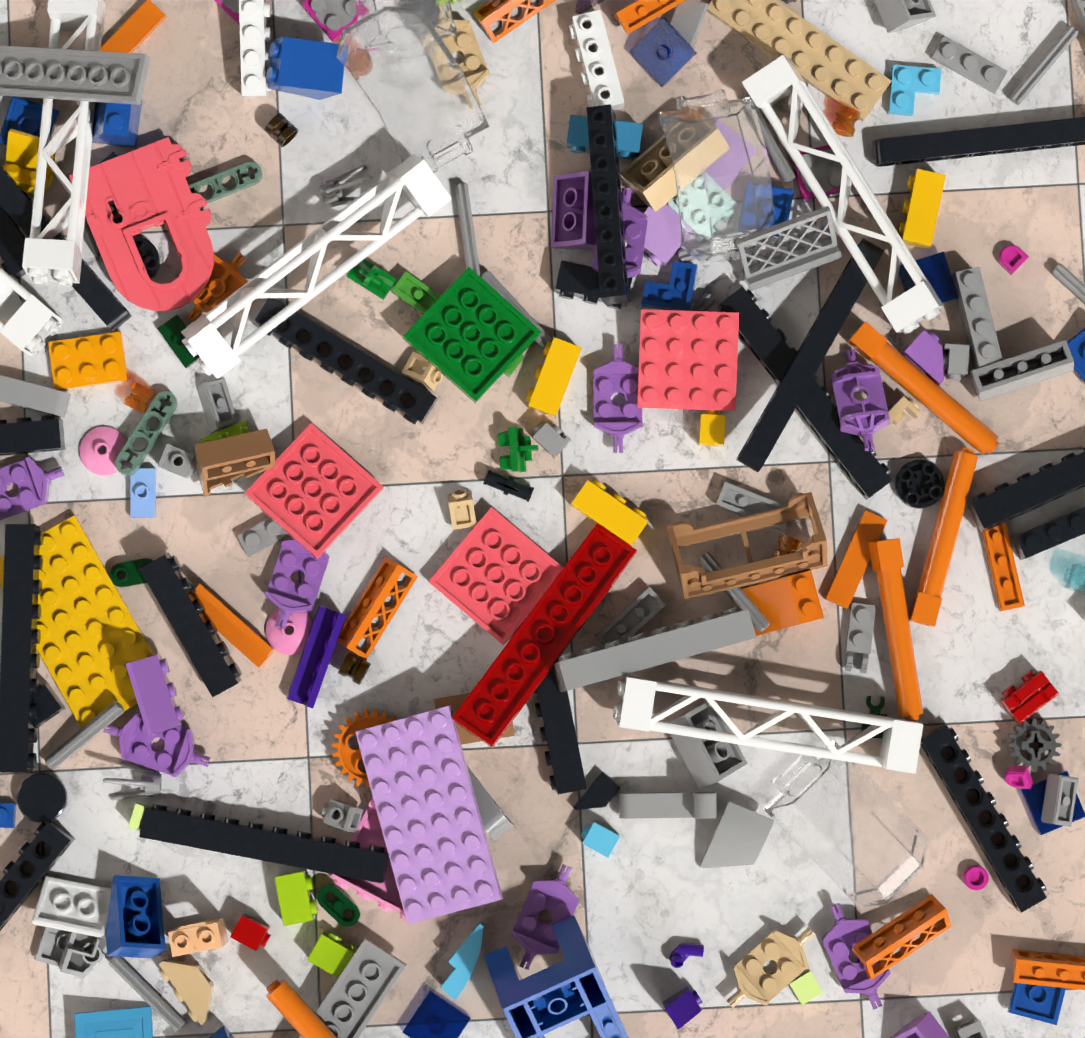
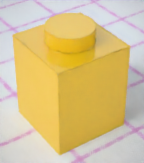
[698,410,726,447]

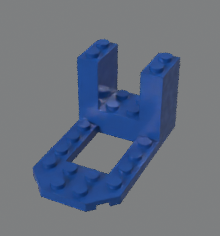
[484,915,629,1038]

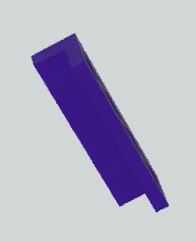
[286,606,346,708]

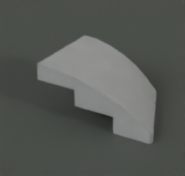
[699,801,774,868]
[34,927,107,978]

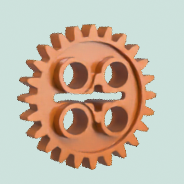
[331,709,396,789]

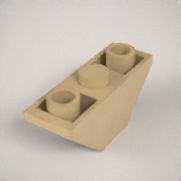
[159,959,214,1025]

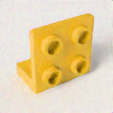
[3,129,56,195]

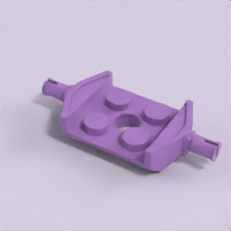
[591,188,648,278]
[593,344,643,453]
[830,349,890,451]
[0,457,65,520]
[265,540,330,629]
[103,712,211,777]
[512,864,580,970]
[822,903,891,1009]

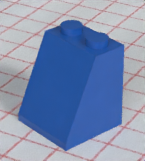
[266,37,347,100]
[92,100,142,148]

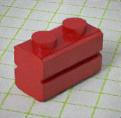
[999,670,1059,724]

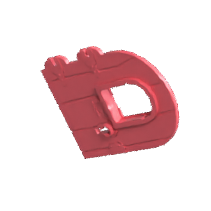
[69,137,214,311]

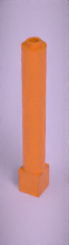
[847,321,999,455]
[909,447,978,627]
[868,538,923,721]
[266,979,337,1038]

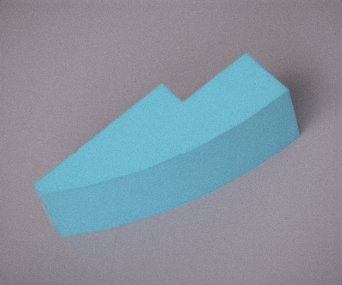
[440,921,484,1000]

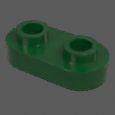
[109,558,154,587]
[317,884,360,927]

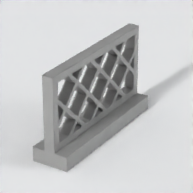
[736,206,842,291]

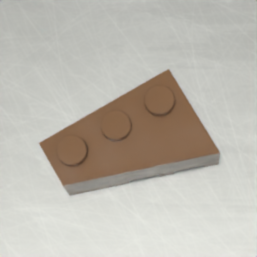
[195,429,275,497]

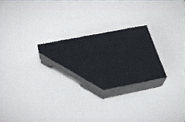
[573,772,620,810]

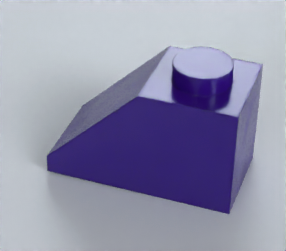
[663,987,703,1029]

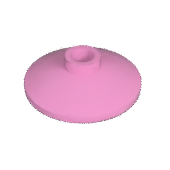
[79,427,129,475]
[266,609,313,655]

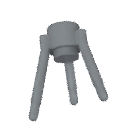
[320,165,373,207]
[103,761,162,801]

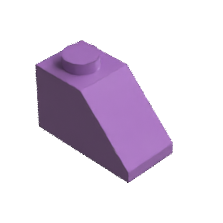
[902,330,944,386]

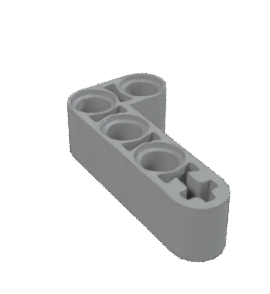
[0,375,71,418]
[467,765,514,841]
[619,792,717,819]

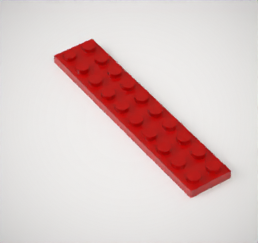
[452,523,637,748]

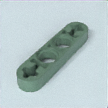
[188,162,263,204]
[115,391,178,476]

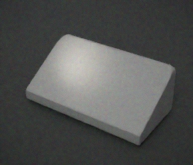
[664,0,709,49]
[197,377,239,432]
[1041,773,1079,827]

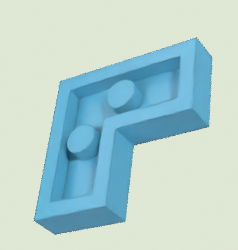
[888,64,941,116]

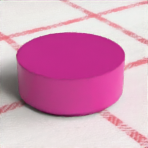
[963,865,989,890]

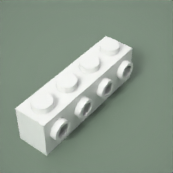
[239,0,272,97]
[568,10,625,110]

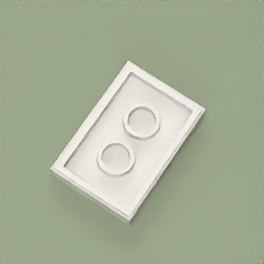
[32,876,111,939]

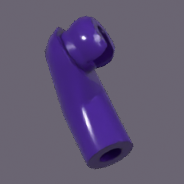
[669,943,704,968]

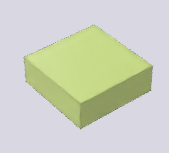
[128,803,148,830]
[789,970,823,1005]

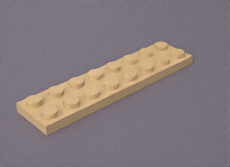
[707,0,892,122]

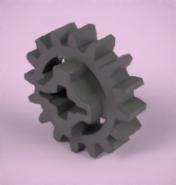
[1006,718,1062,772]

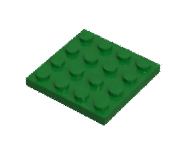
[403,267,541,404]

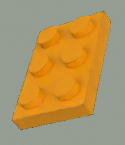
[48,332,128,391]

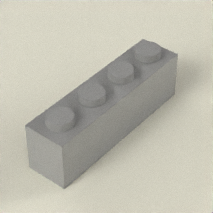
[951,267,1003,370]
[971,340,1074,402]

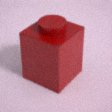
[230,913,271,951]

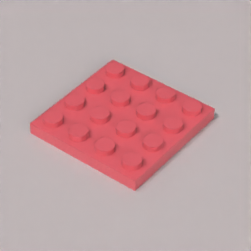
[637,309,739,411]
[244,423,384,559]
[428,507,563,645]

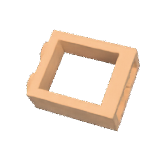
[168,917,229,957]

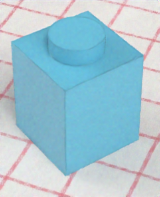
[580,821,620,858]

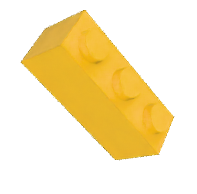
[897,169,946,250]
[525,337,582,418]
[571,479,648,546]

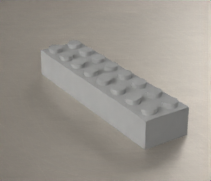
[553,606,756,692]

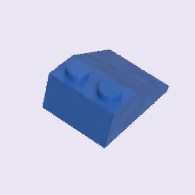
[105,875,166,958]

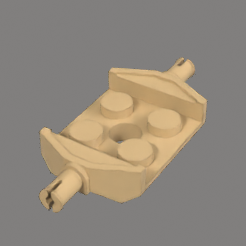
[424,4,490,108]
[726,927,815,1008]

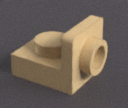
[401,352,443,391]
[887,396,921,426]
[447,489,476,530]

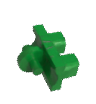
[346,259,397,300]
[498,427,538,472]

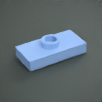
[130,468,156,518]

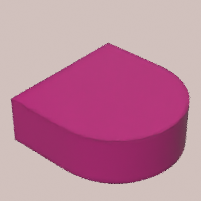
[998,245,1029,275]
[1004,765,1033,789]

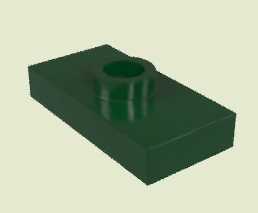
[157,315,200,369]

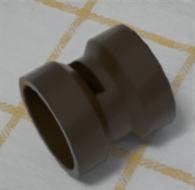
[264,113,299,147]
[338,652,371,685]

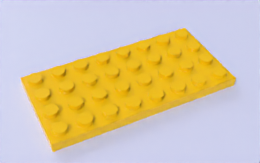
[0,515,170,728]

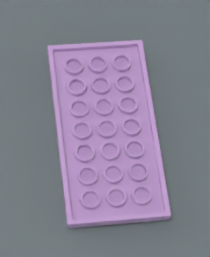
[355,706,503,924]

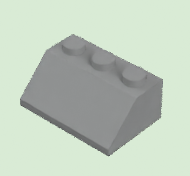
[873,0,936,33]
[668,700,747,790]

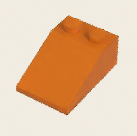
[741,570,824,636]

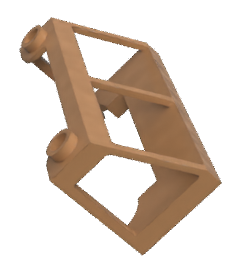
[667,492,828,600]

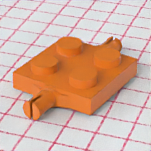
[187,253,248,322]

